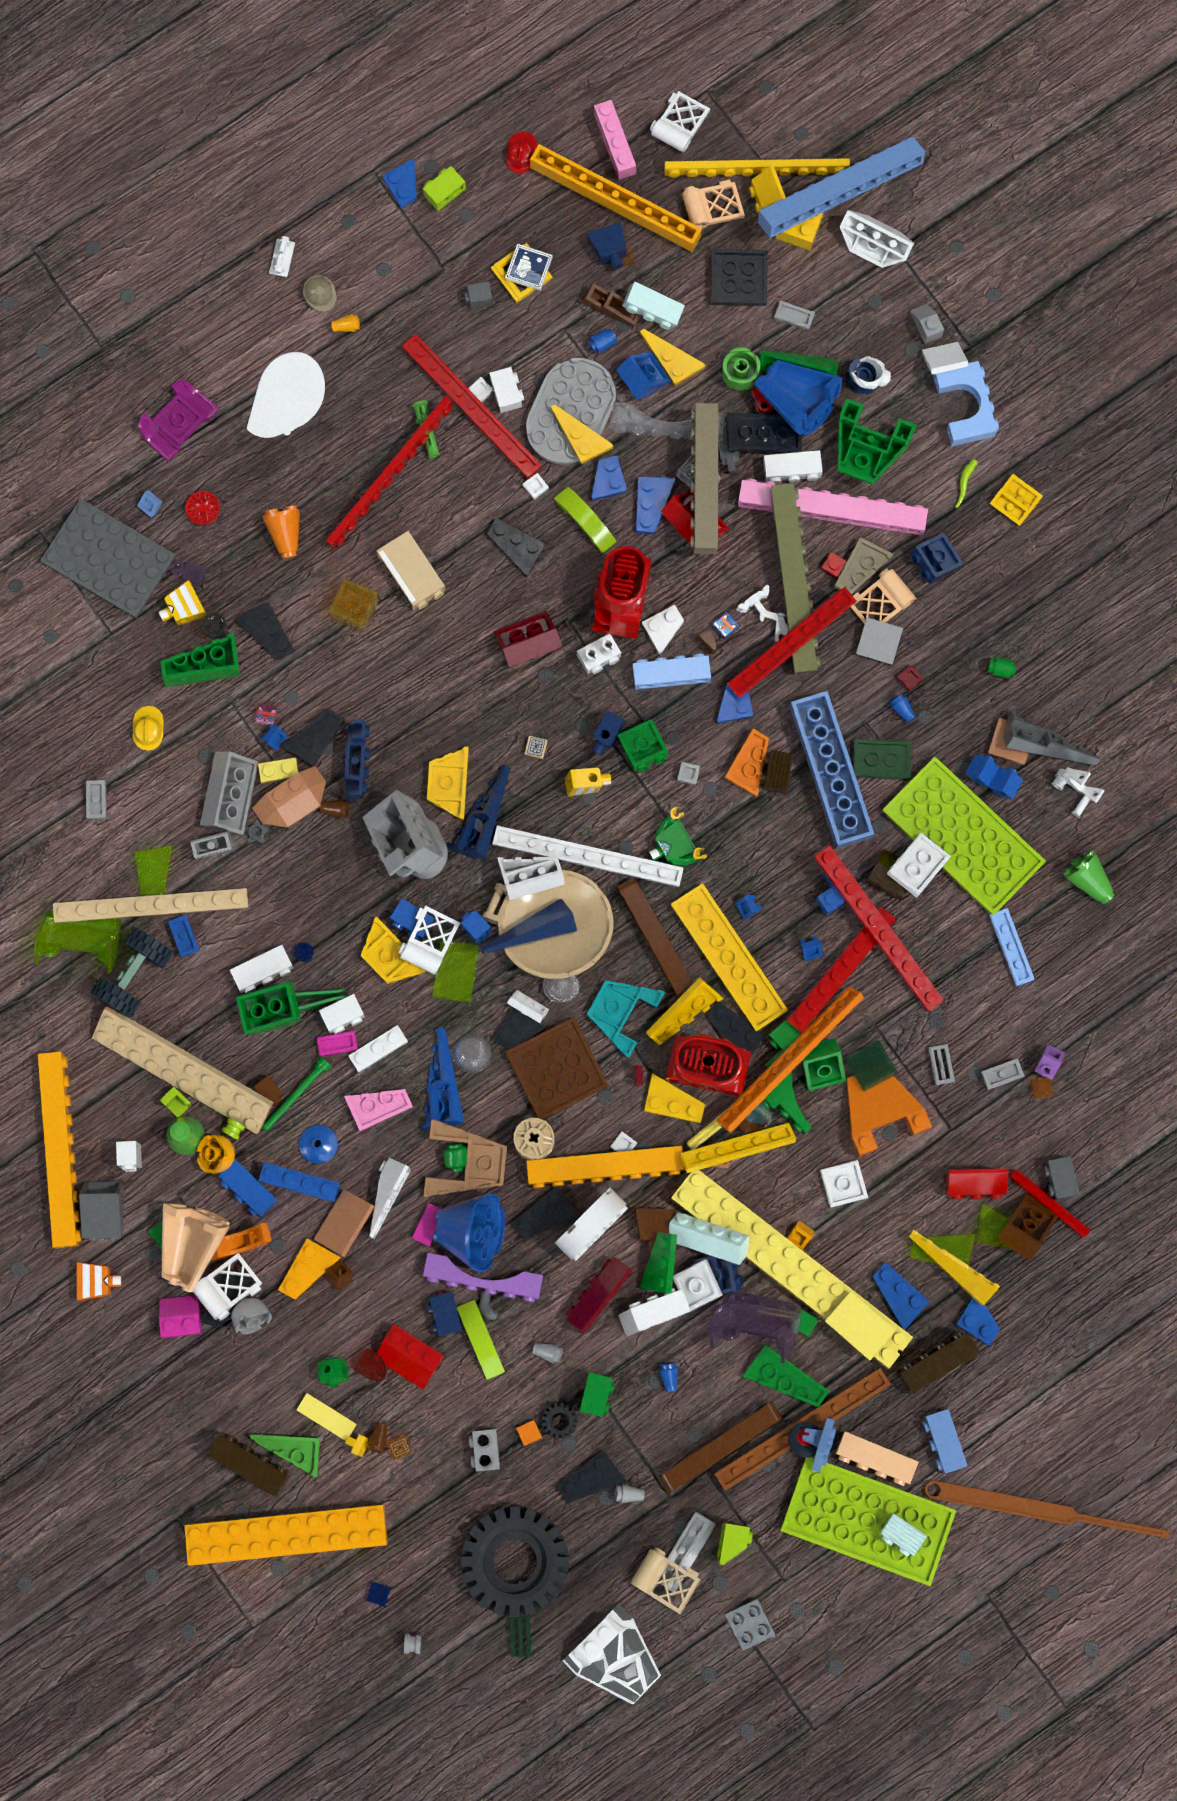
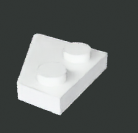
[642,605,684,655]

